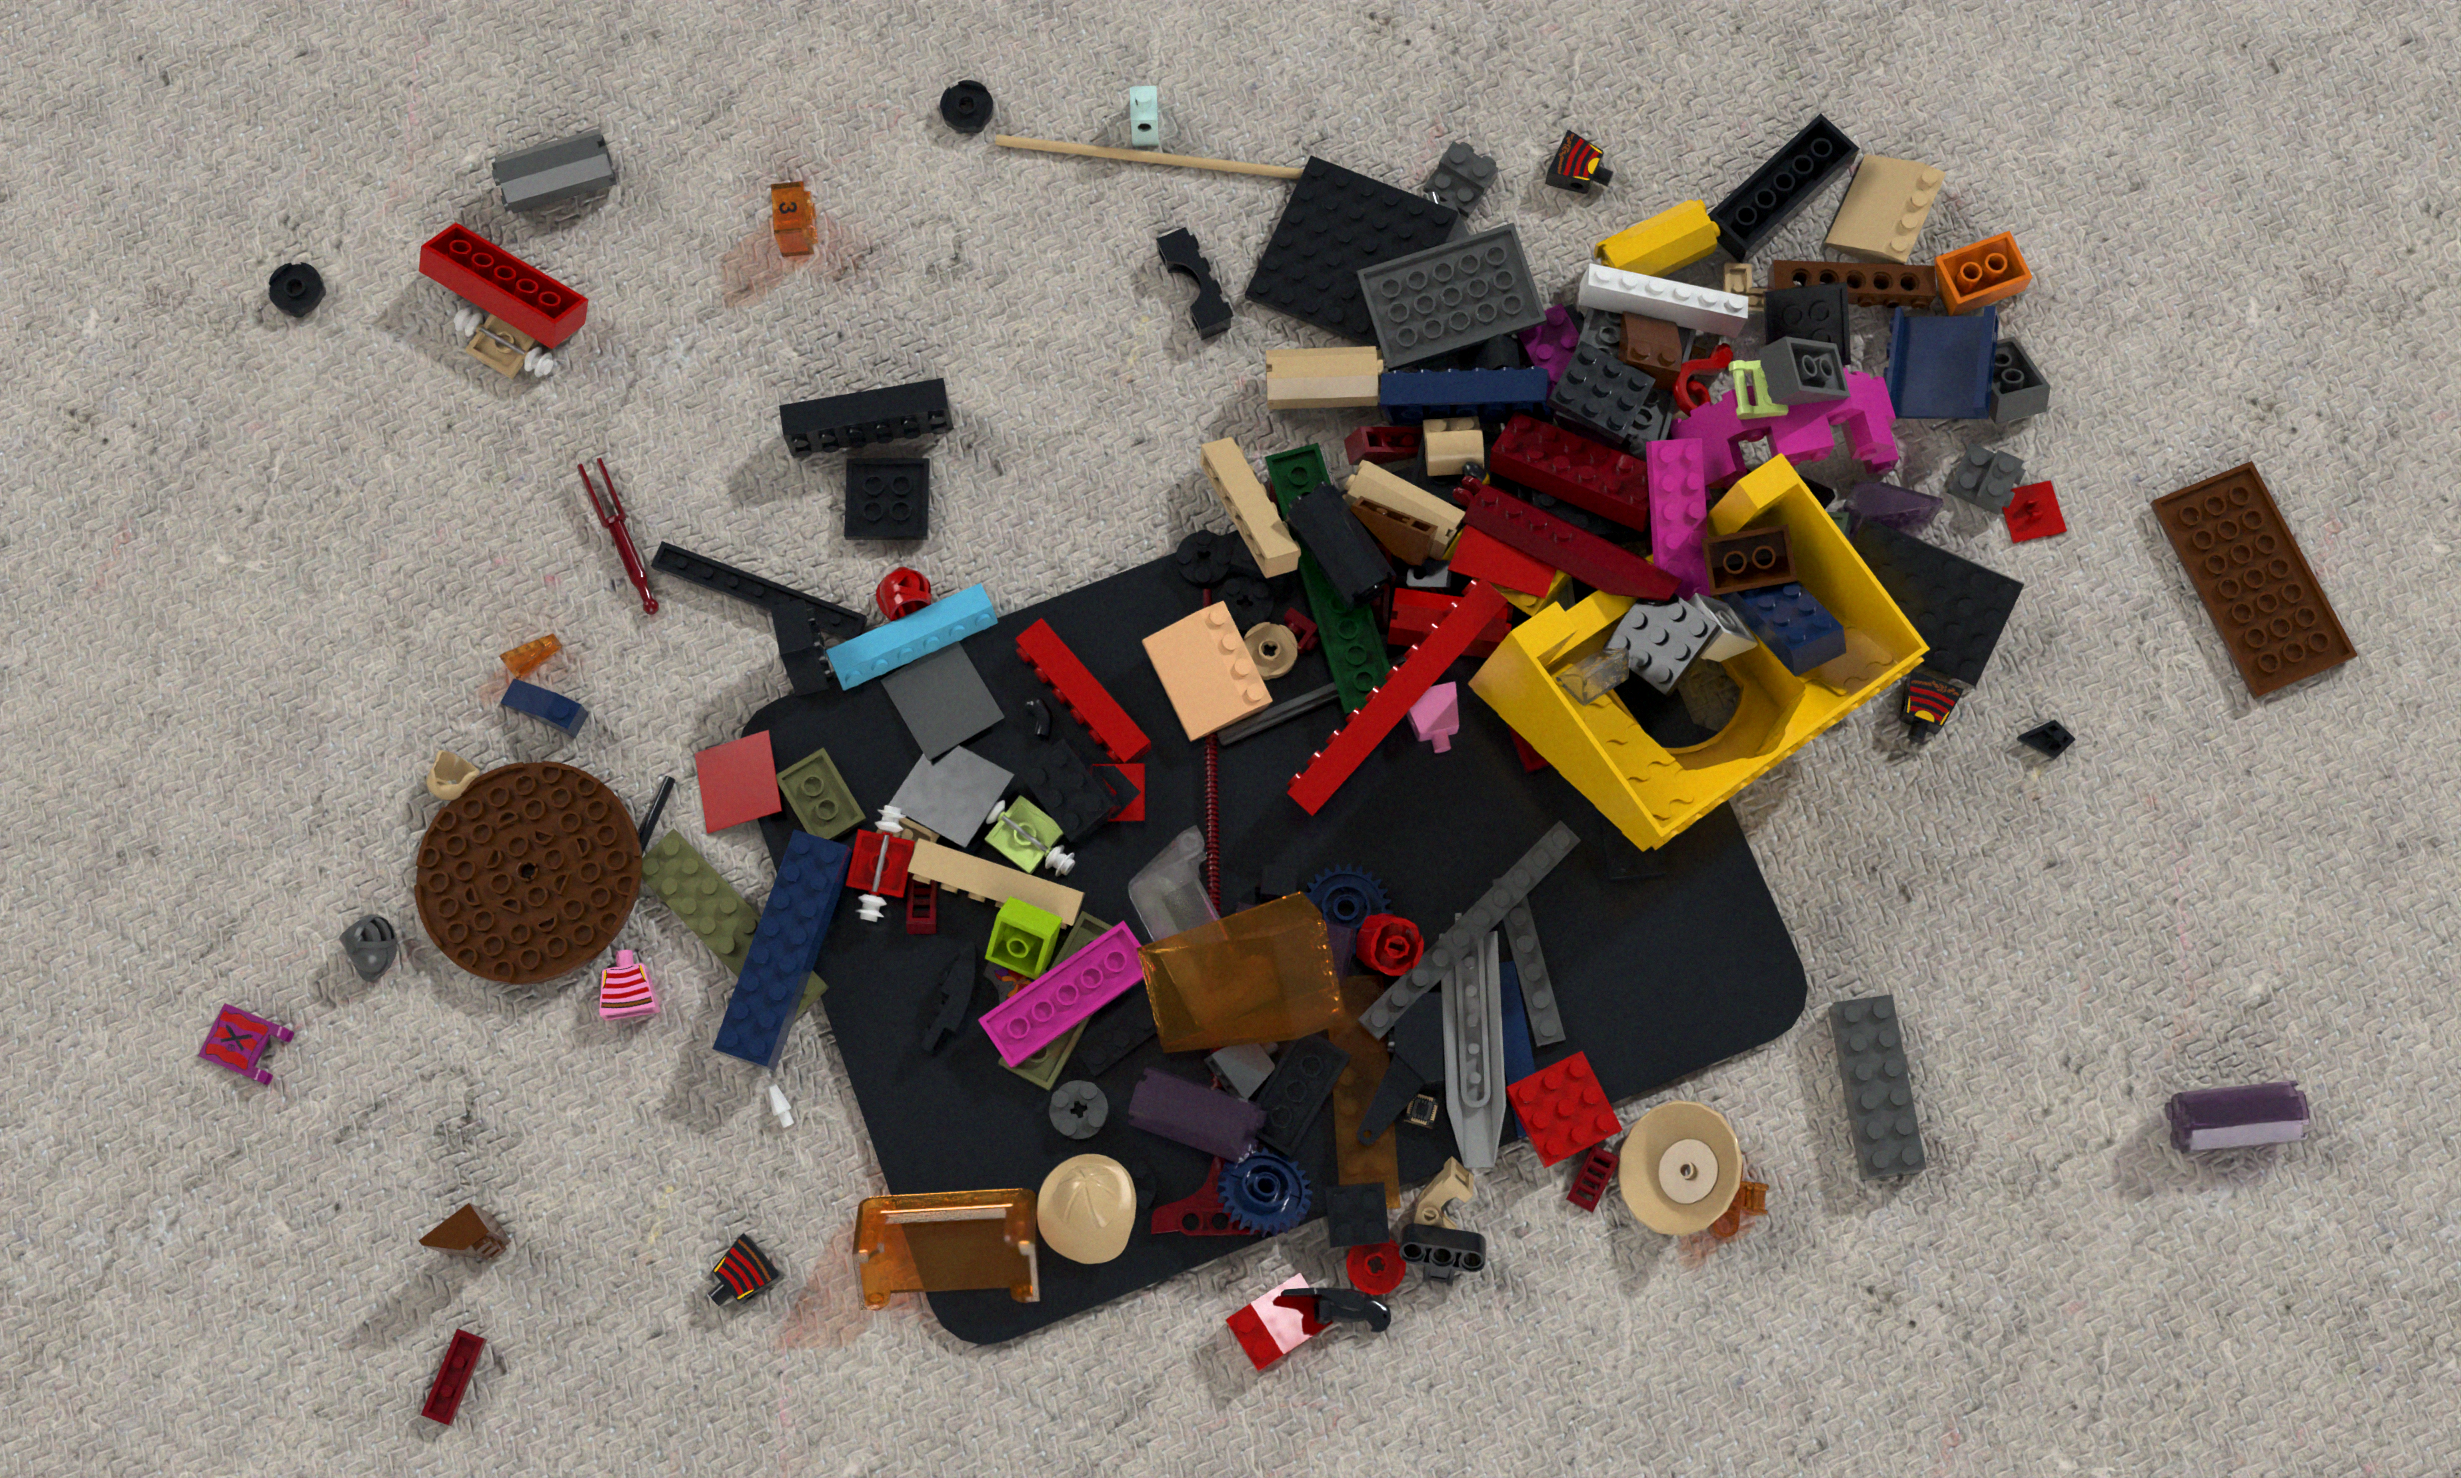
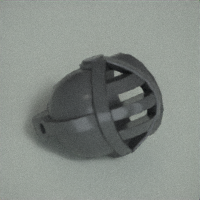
[339,914,398,982]

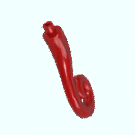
[1672,343,1733,417]

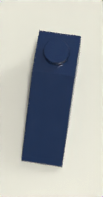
[500,678,589,738]

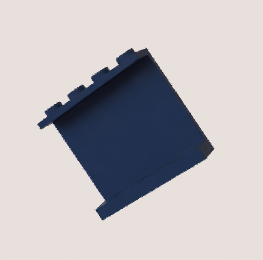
[1883,306,2000,419]

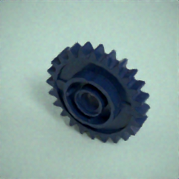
[1299,864,1392,957]
[1216,1146,1312,1237]

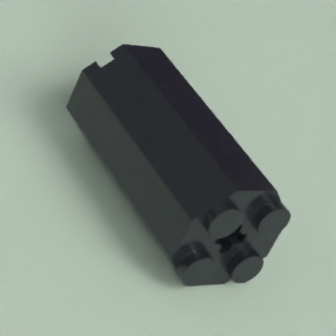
[1286,481,1397,611]

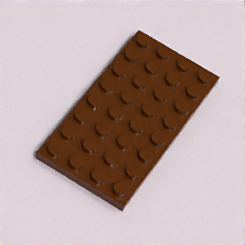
[2150,461,2358,700]

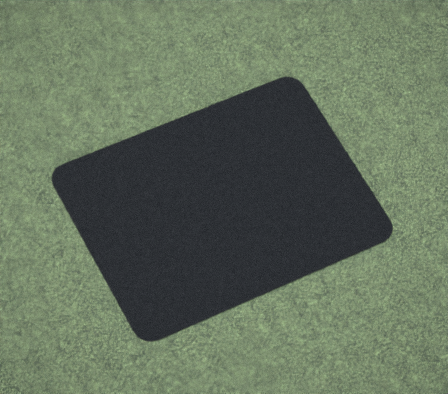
[740,432,1808,1345]

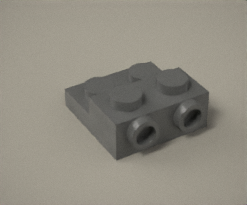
[1423,141,1499,218]
[1947,443,2026,515]

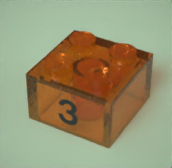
[771,181,818,257]

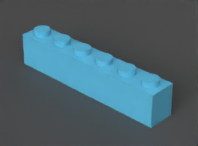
[826,583,998,691]

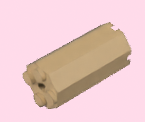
[1266,346,1383,409]
[1342,460,1466,560]

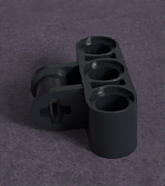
[1399,1224,1487,1287]

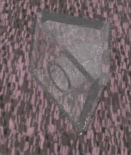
[1555,647,1629,707]

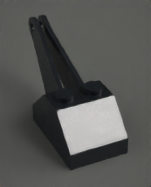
[1357,993,1444,1146]

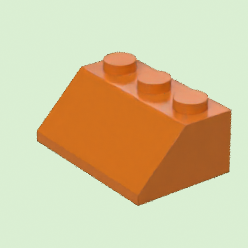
[1934,231,2033,316]

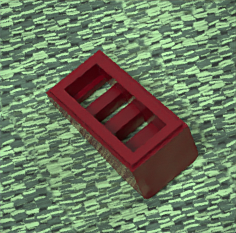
[906,873,938,934]
[1566,1145,1620,1213]

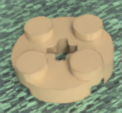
[1244,622,1297,680]

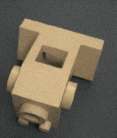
[1414,1156,1474,1229]

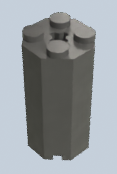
[491,128,617,214]

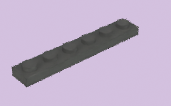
[1492,878,1566,1048]

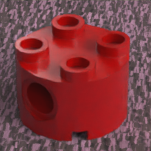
[1356,913,1424,976]

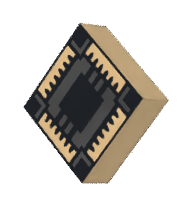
[1404,1093,1440,1129]

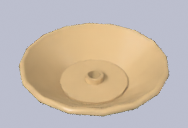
[1617,1100,1743,1236]

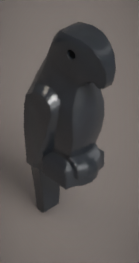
[1281,1288,1391,1333]

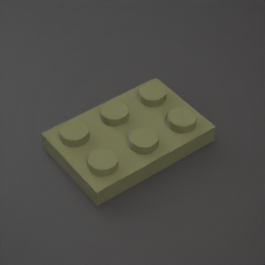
[776,747,867,841]

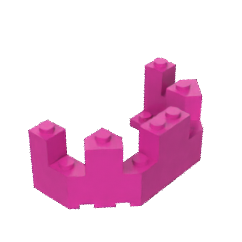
[1666,367,1899,508]

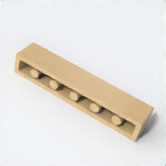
[1200,437,1301,578]
[908,838,1085,929]

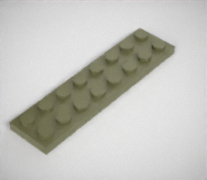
[642,828,829,1023]

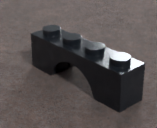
[1156,227,1234,341]

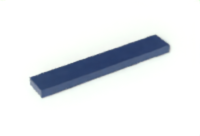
[1499,961,1536,1139]

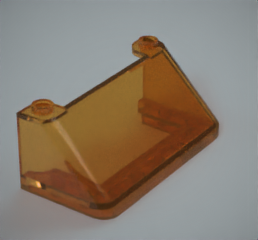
[852,1188,1040,1311]

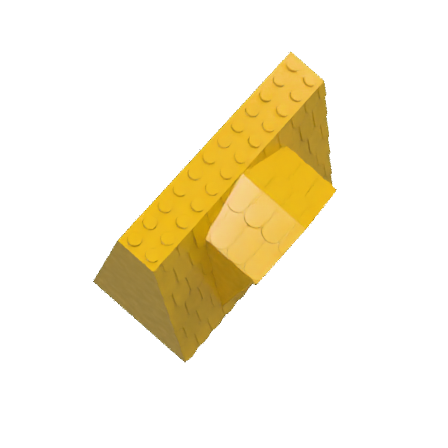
[1468,453,1930,852]

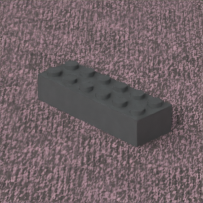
[1828,995,1927,1181]

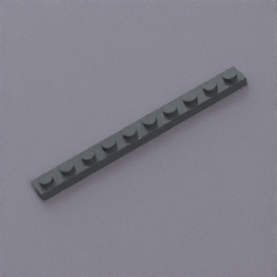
[1357,820,1581,1041]

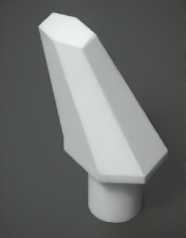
[768,1084,794,1128]

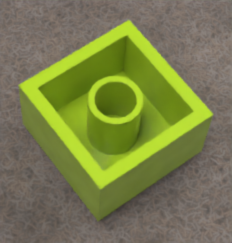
[985,896,1063,980]

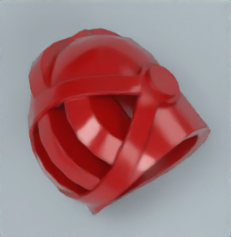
[875,567,932,622]

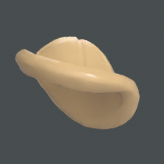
[1036,1154,1136,1264]

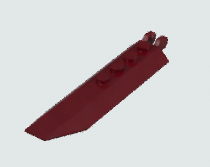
[1452,475,1682,601]

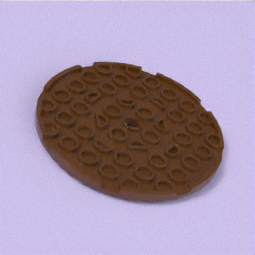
[414,761,643,985]

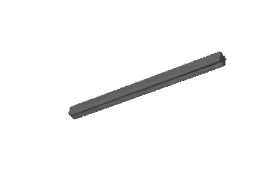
[1217,653,1407,745]

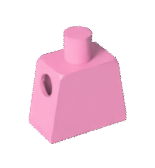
[1406,682,1459,753]

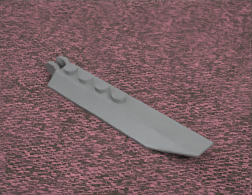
[1439,913,1506,1168]

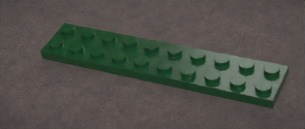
[1264,443,1391,717]

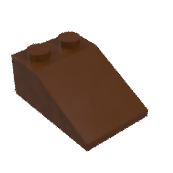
[1618,311,1682,391]

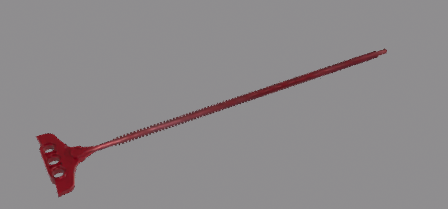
[1151,589,1290,1237]

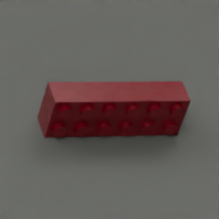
[1490,411,1651,532]

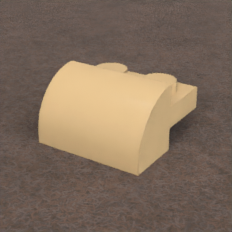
[1423,416,1484,476]

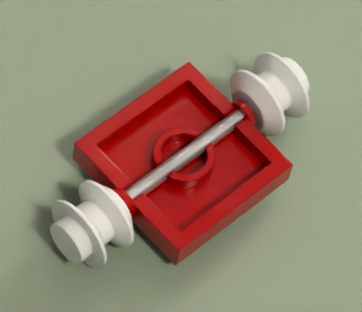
[846,805,916,922]

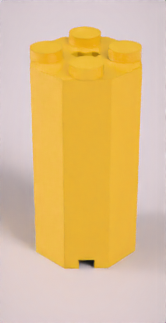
[1593,199,1720,278]

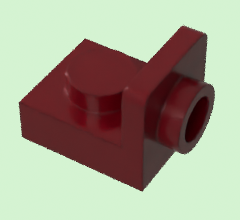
[1284,607,1320,655]

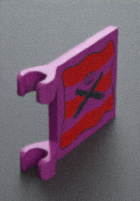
[198,1003,295,1085]

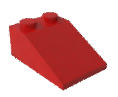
[1225,1273,1333,1373]

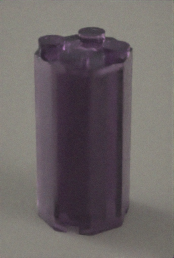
[1129,1066,1267,1163]
[2164,1080,2310,1154]

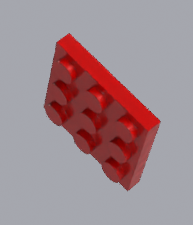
[1505,1051,1623,1169]

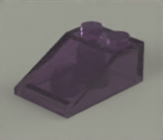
[1843,480,1944,537]

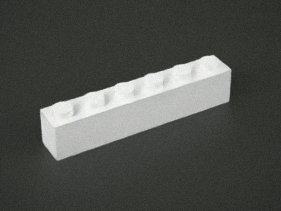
[1579,263,1748,338]

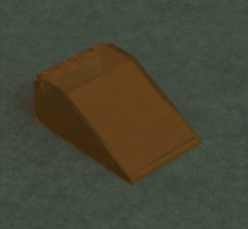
[1136,892,1346,1053]

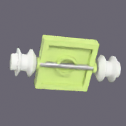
[985,795,1075,877]

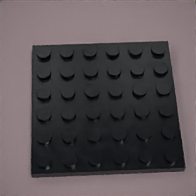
[1244,155,1459,352]

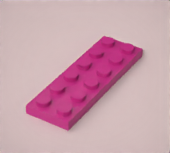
[1646,438,1712,602]
[978,921,1157,1069]

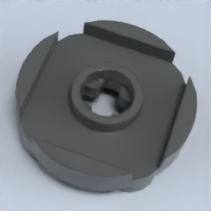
[1049,1080,1109,1141]

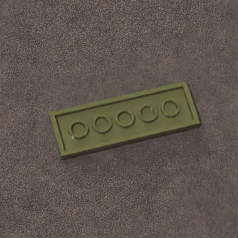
[998,911,1113,1092]

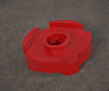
[1346,1238,1406,1296]

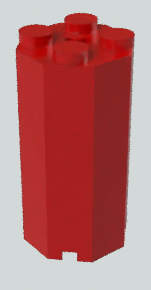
[1387,588,1514,658]

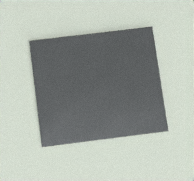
[880,641,1005,761]

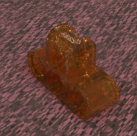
[1708,1163,1769,1240]

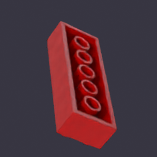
[419,222,589,349]

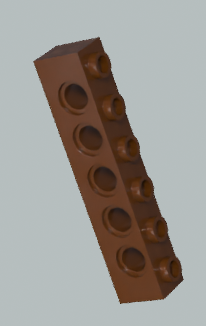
[1767,260,1937,309]

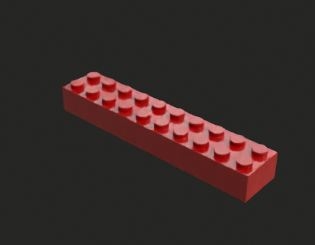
[1287,577,1509,816]

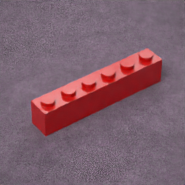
[1015,618,1151,764]

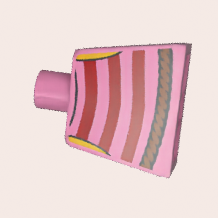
[599,950,661,1021]

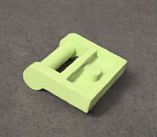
[1728,360,1789,419]

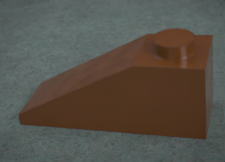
[1350,496,1438,566]

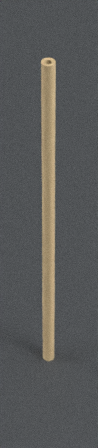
[995,135,1304,179]

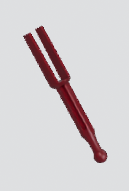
[577,458,659,615]

